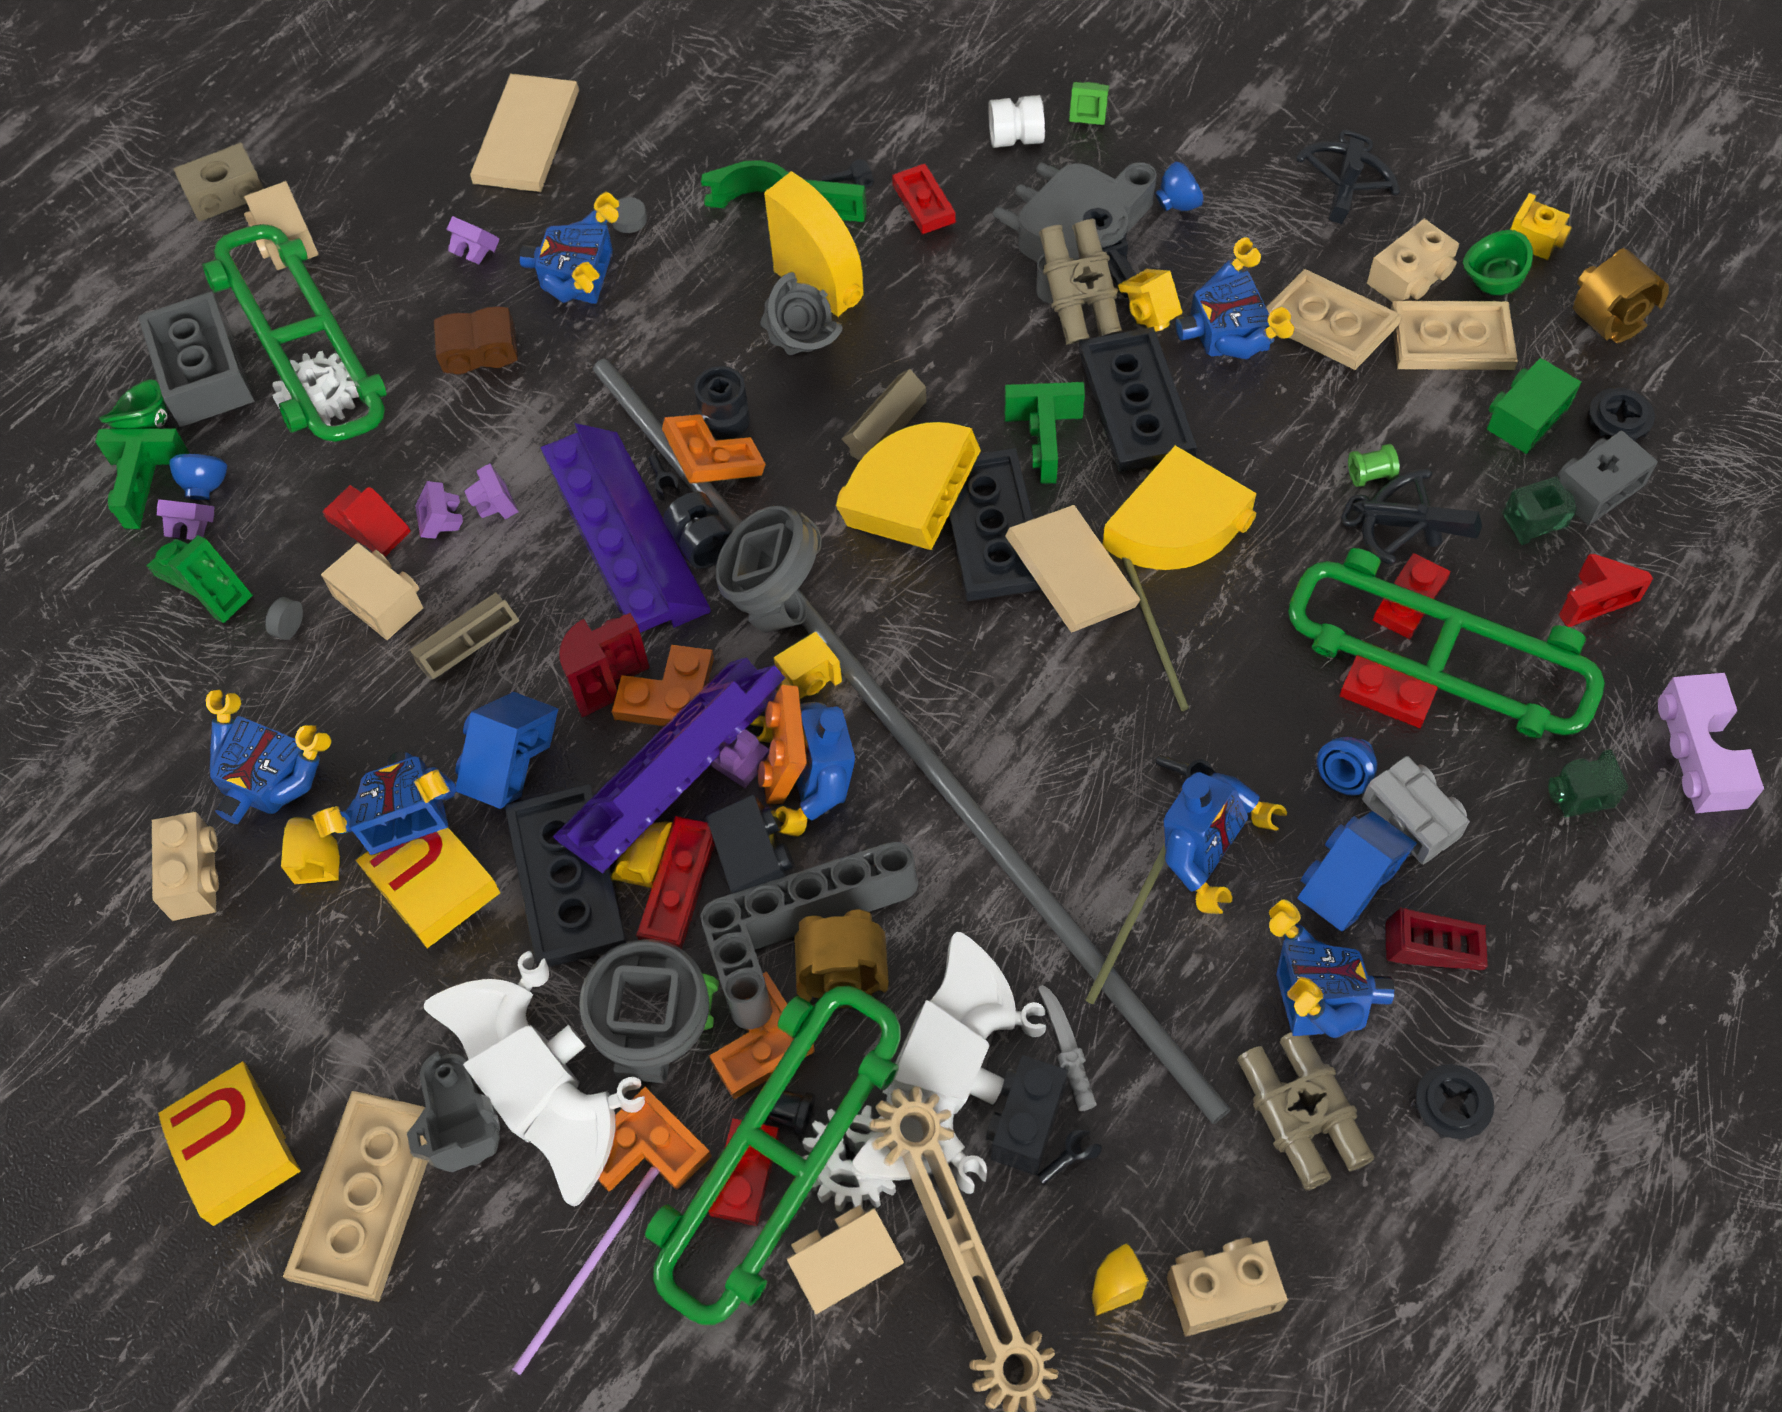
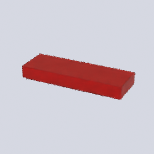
[637,816,715,949]

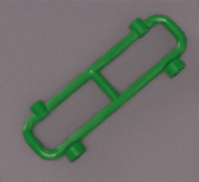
[202,224,387,442]
[1288,548,1605,738]
[645,986,900,1325]

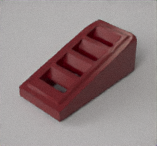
[1385,907,1488,970]

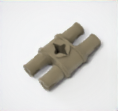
[1039,219,1122,345]
[1237,1032,1375,1191]

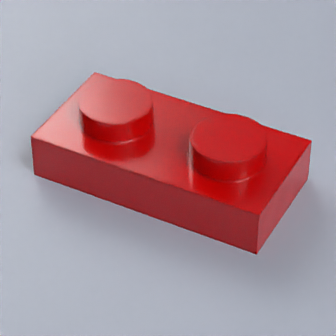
[892,164,955,234]
[1372,553,1451,639]
[1339,655,1438,729]
[708,1118,780,1226]

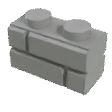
[1362,756,1470,865]

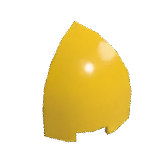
[281,817,340,885]
[612,821,673,888]
[1092,1243,1148,1316]

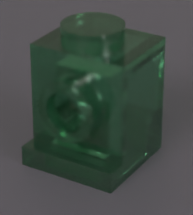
[1502,476,1577,545]
[1548,749,1629,818]

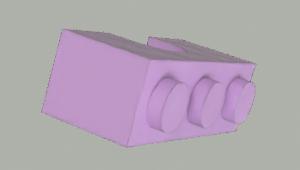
[1658,673,1764,813]

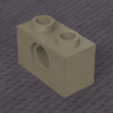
[173,143,263,222]

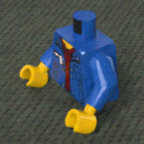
[520,192,620,304]
[1175,238,1294,359]
[206,690,331,825]
[751,702,855,836]
[312,752,456,855]
[1164,772,1287,914]
[1269,899,1394,1038]

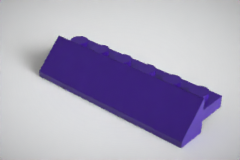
[540,423,711,633]
[553,657,785,874]

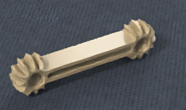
[869,1086,1058,1412]

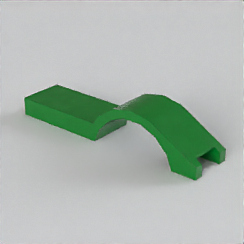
[701,160,867,222]

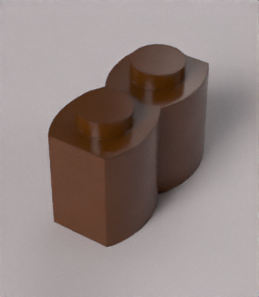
[434,307,518,374]

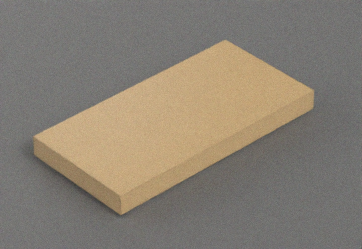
[470,74,579,192]
[283,1091,428,1302]

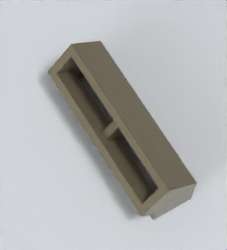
[842,369,926,461]
[410,592,520,680]

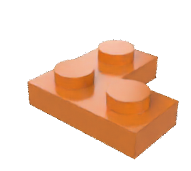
[662,414,766,483]
[612,645,714,726]
[758,685,807,804]
[709,971,815,1100]
[598,1087,712,1192]

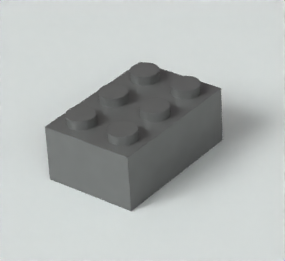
[138,291,255,427]

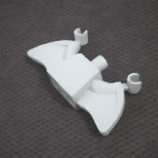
[851,932,1046,1194]
[424,951,645,1206]

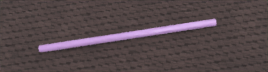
[512,1166,659,1375]

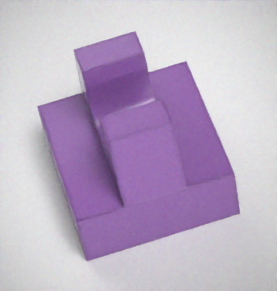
[447,216,500,265]
[464,463,519,519]
[415,481,463,539]
[157,499,215,540]
[711,729,770,788]

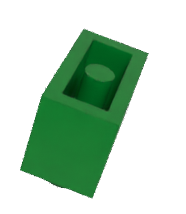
[1487,358,1581,454]

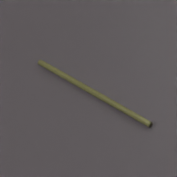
[1122,557,1189,711]
[1086,843,1166,1004]

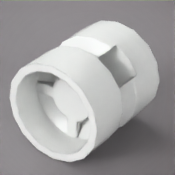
[989,95,1045,148]

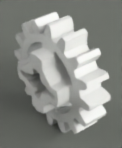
[273,351,359,426]
[803,1105,896,1212]

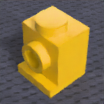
[1510,193,1572,260]
[1118,269,1183,332]
[774,632,842,699]

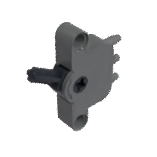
[993,162,1157,303]

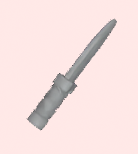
[1038,985,1097,1111]

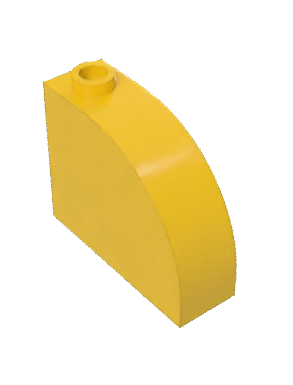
[764,171,864,317]
[836,422,981,550]
[1103,445,1256,570]

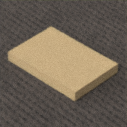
[1266,269,1401,370]
[1391,301,1518,370]
[1006,505,1141,633]

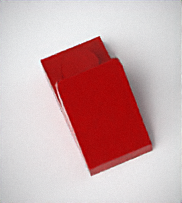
[322,485,411,557]
[1559,554,1653,627]

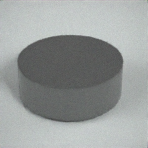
[612,197,647,233]
[265,597,303,640]

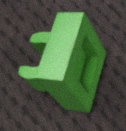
[1069,82,1109,125]

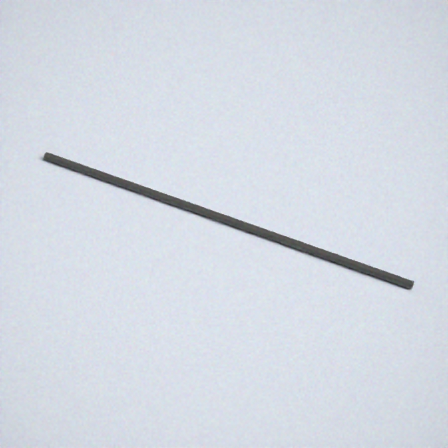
[593,359,1231,1124]

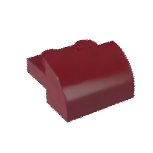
[559,613,650,718]

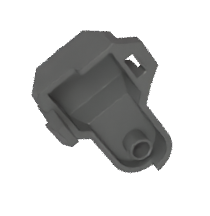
[407,1051,501,1173]

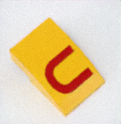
[356,828,500,948]
[158,1061,301,1226]

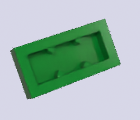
[1004,382,1085,484]
[95,429,189,529]
[146,535,253,623]

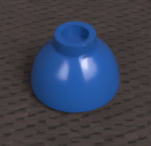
[1155,161,1204,211]
[170,454,228,500]
[1317,737,1378,796]

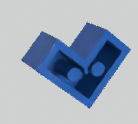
[455,692,559,809]
[1298,811,1417,932]

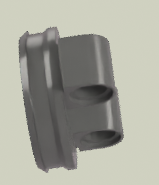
[716,505,822,633]
[579,939,709,1083]

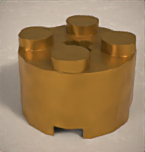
[1573,248,1669,343]
[795,910,889,1008]

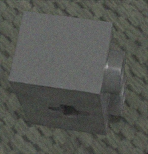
[1553,430,1658,526]

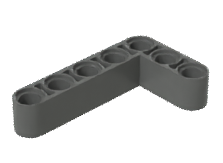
[701,842,918,1029]

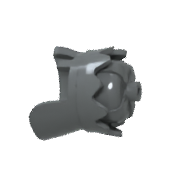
[760,272,842,355]

